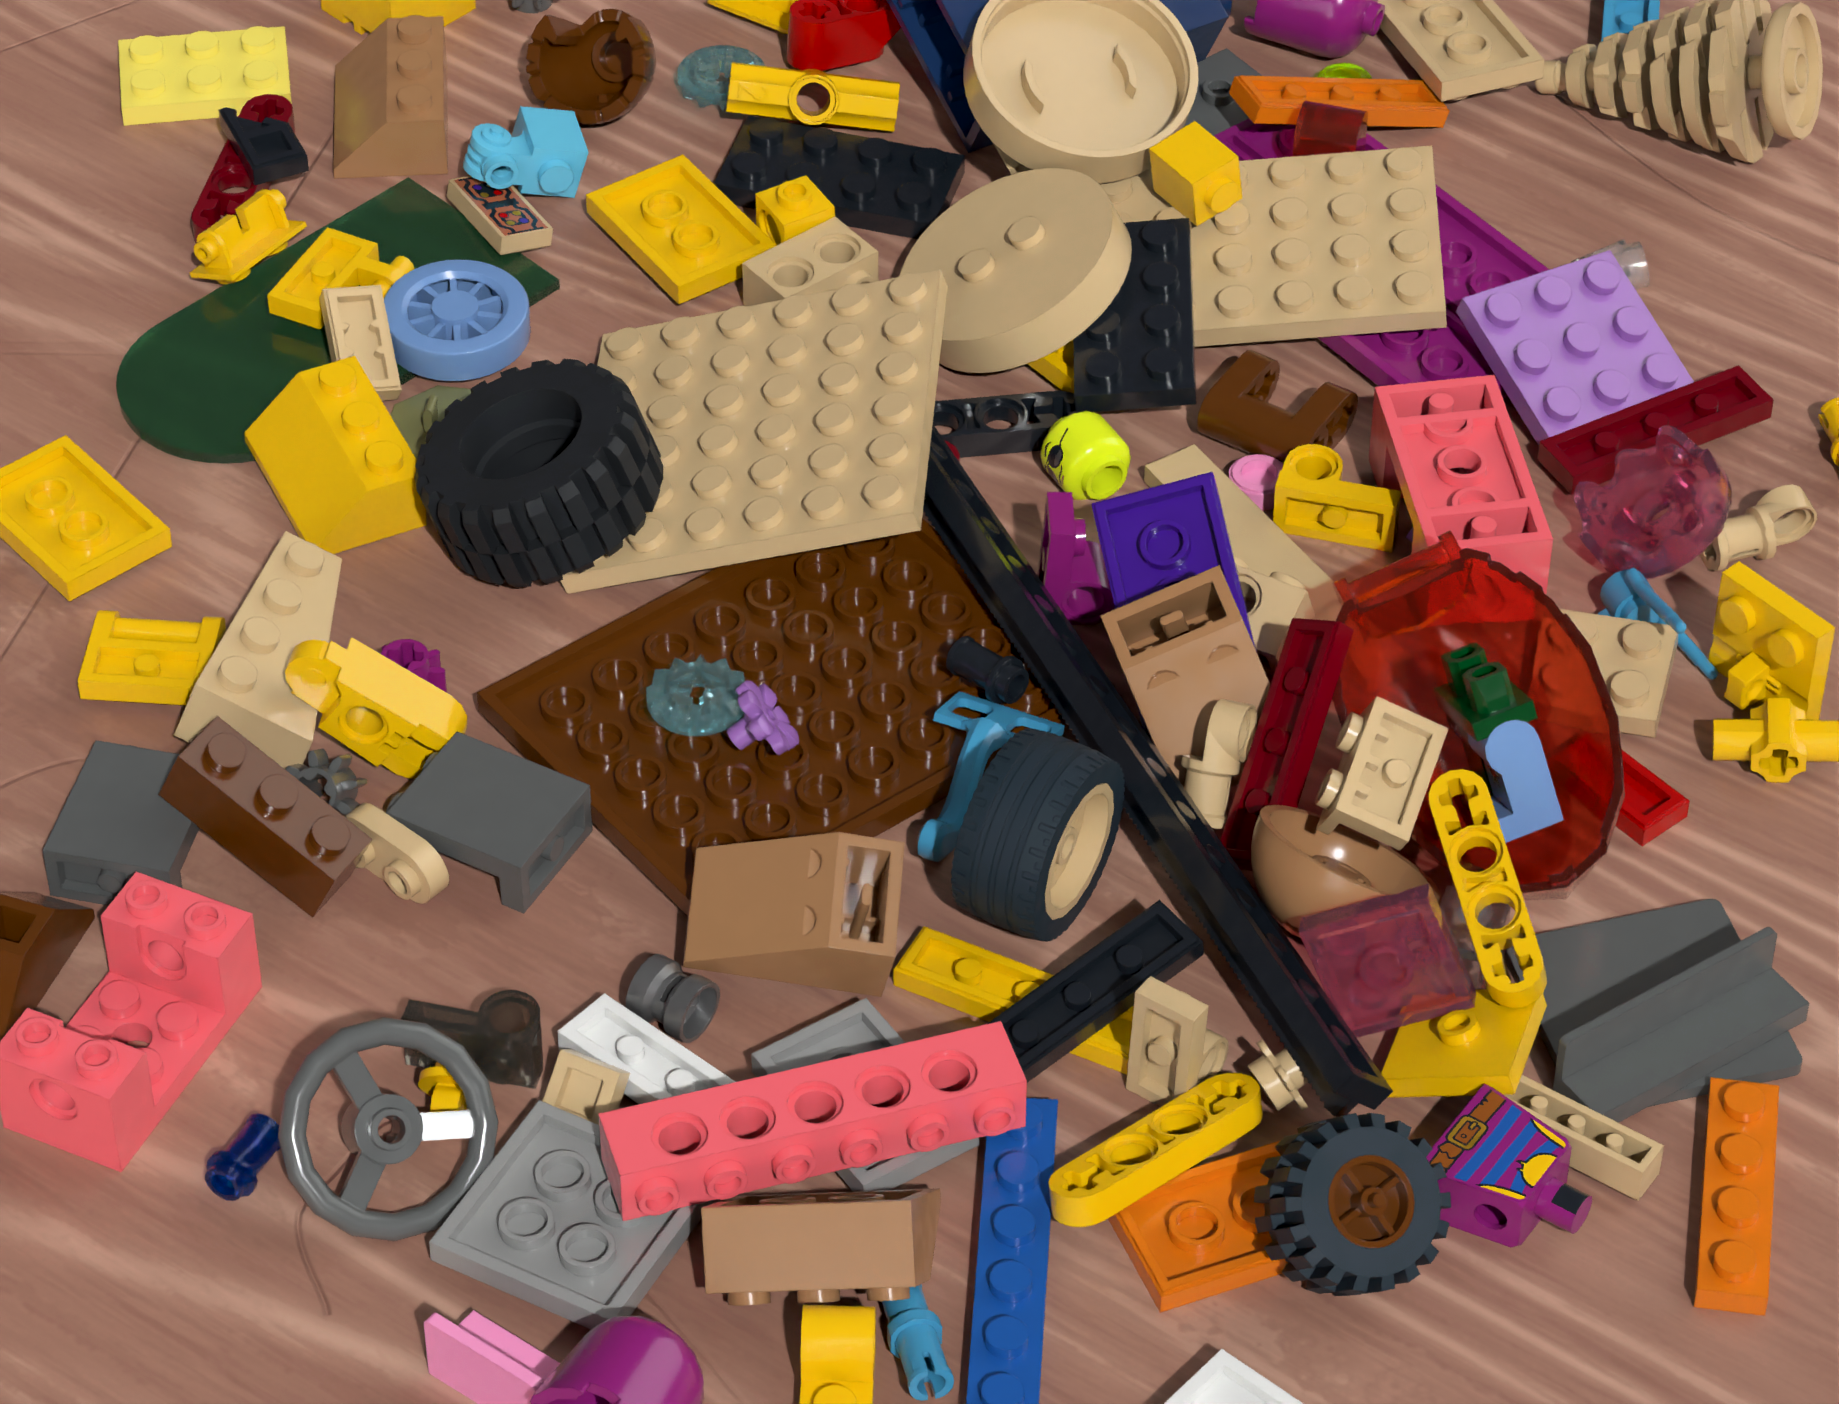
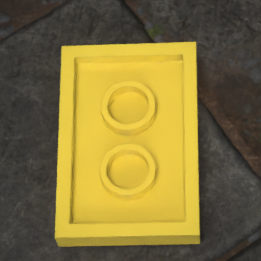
[118,26,292,126]

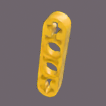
[1429,769,1547,1008]
[1048,1073,1263,1227]

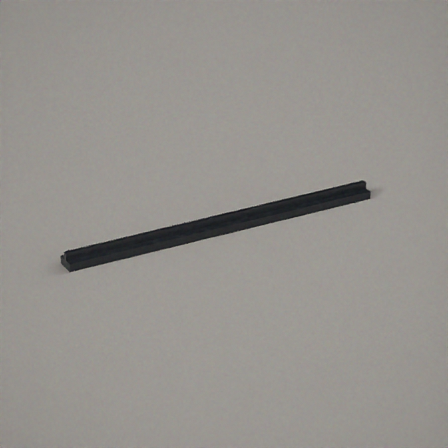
[923,425,1393,1117]

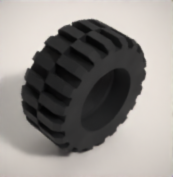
[414,359,664,587]

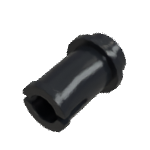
[946,636,1029,704]

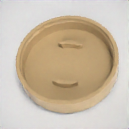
[963,0,1198,183]
[900,168,1132,373]

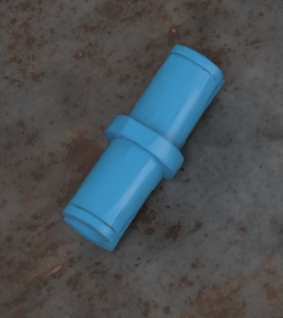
[881,1284,954,1401]

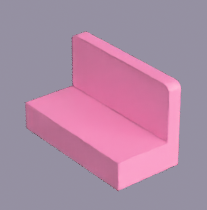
[424,1310,560,1404]

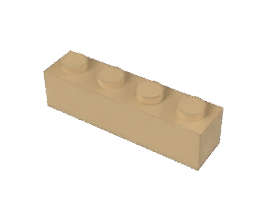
[1504,1075,1664,1201]

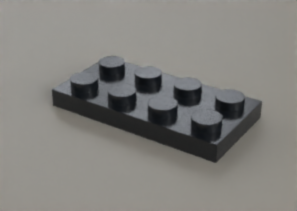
[714,116,965,239]
[1073,218,1197,413]

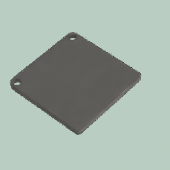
[1505,899,1803,1107]

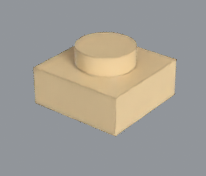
[543,1049,630,1125]

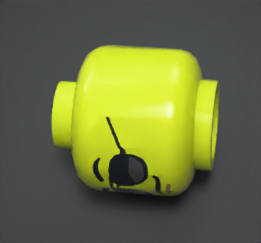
[1040,411,1131,500]

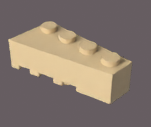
[174,531,342,770]

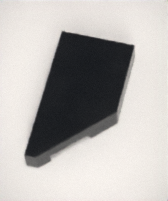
[218,107,309,185]

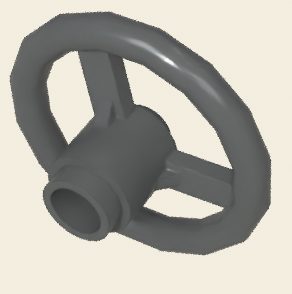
[278,1017,499,1241]

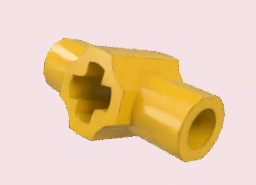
[1712,698,1839,783]

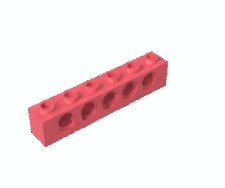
[599,1021,1027,1221]

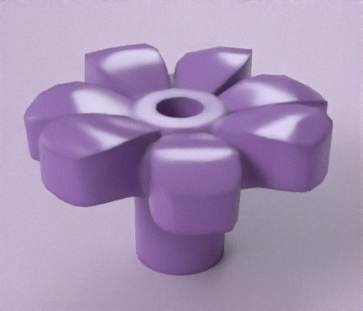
[727,680,799,755]

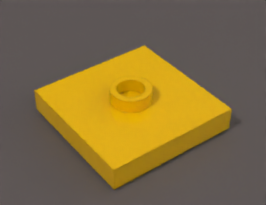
[1381,989,1547,1098]

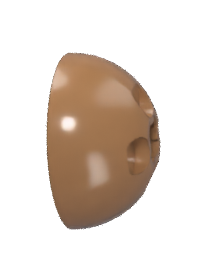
[1251,805,1441,953]

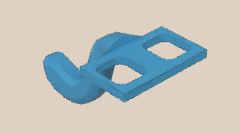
[917,691,1065,862]

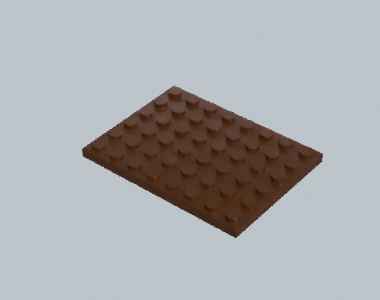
[477,518,1115,916]

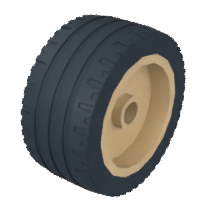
[951,728,1125,942]

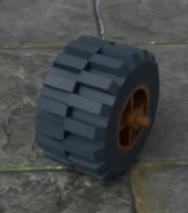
[1254,1113,1451,1296]

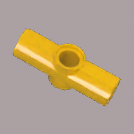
[726,62,900,132]

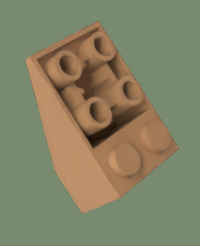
[1100,565,1270,787]
[683,832,905,997]

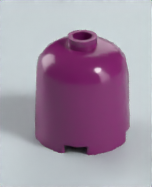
[1244,0,1385,58]
[530,1316,704,1404]

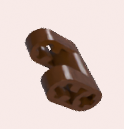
[1197,350,1358,464]

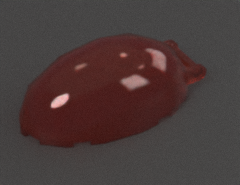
[1332,530,1625,901]

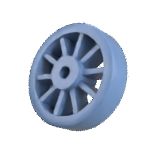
[384,260,531,381]

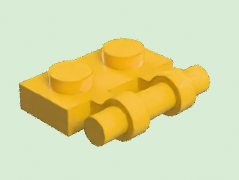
[267,227,415,330]

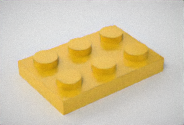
[586,154,776,304]
[0,435,172,602]

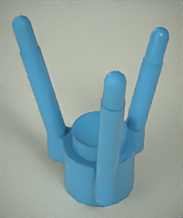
[1598,568,1718,680]

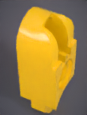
[285,637,467,779]

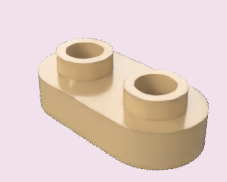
[344,803,449,904]

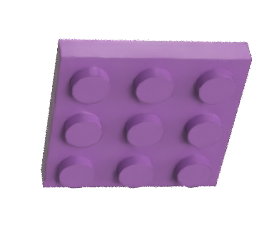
[1456,250,1694,445]

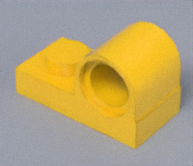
[1273,444,1401,552]
[800,1305,876,1404]

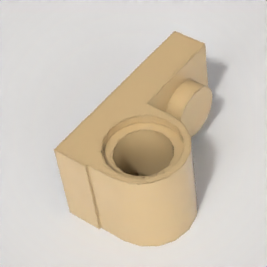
[1126,976,1228,1107]

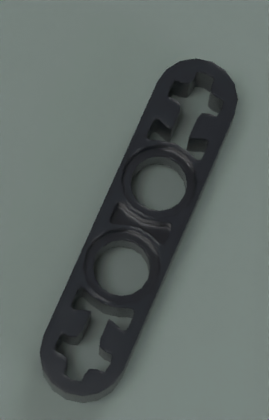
[933,391,1076,458]

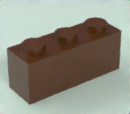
[158,716,372,918]

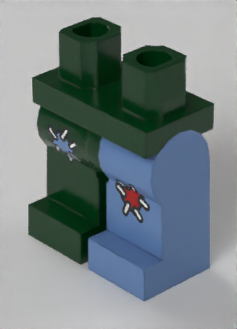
[1433,642,1564,843]

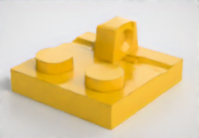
[1708,561,1835,720]

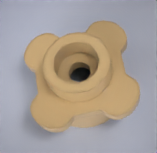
[1247,1040,1308,1111]

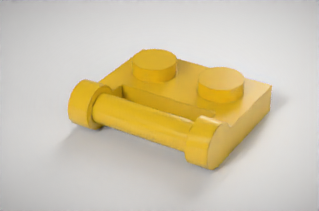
[78,610,226,705]

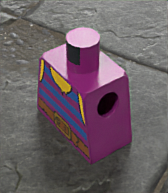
[1426,1083,1592,1247]

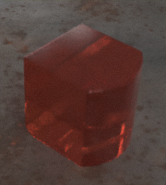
[1293,100,1368,157]

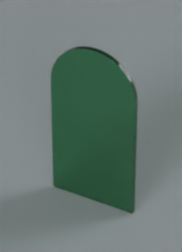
[116,177,560,464]

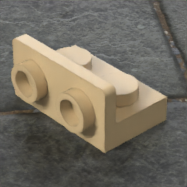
[1315,696,1449,850]

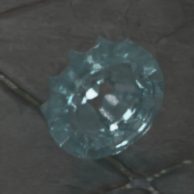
[677,45,765,111]
[646,653,745,736]

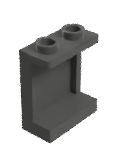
[386,731,593,914]
[43,740,200,906]

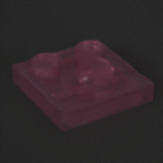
[1299,883,1476,1038]

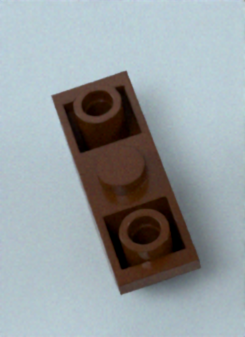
[0,892,95,1041]

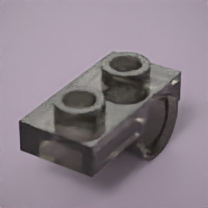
[401,990,544,1089]

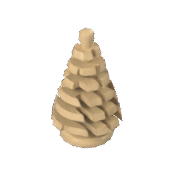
[1534,0,1823,163]

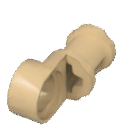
[1696,484,1817,571]
[1181,699,1257,829]

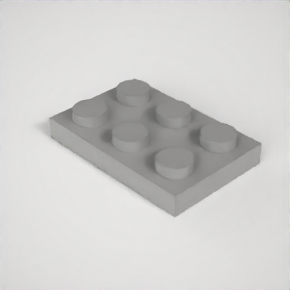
[751,998,979,1192]

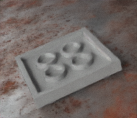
[429,1100,715,1329]

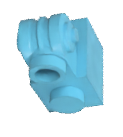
[463,106,589,198]

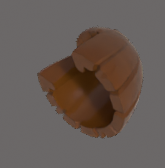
[526,9,656,124]

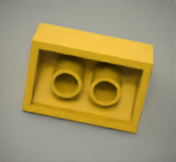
[244,356,427,554]

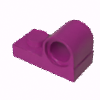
[1037,492,1115,625]

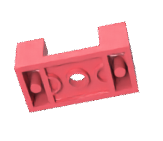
[1369,375,1553,625]
[0,872,262,1172]

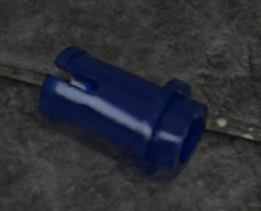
[205,1113,281,1201]

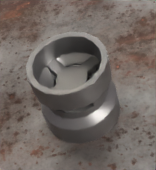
[626,954,720,1043]

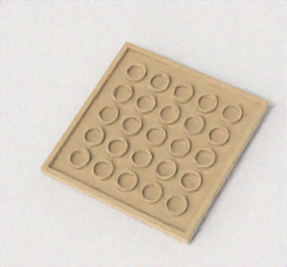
[560,269,948,594]

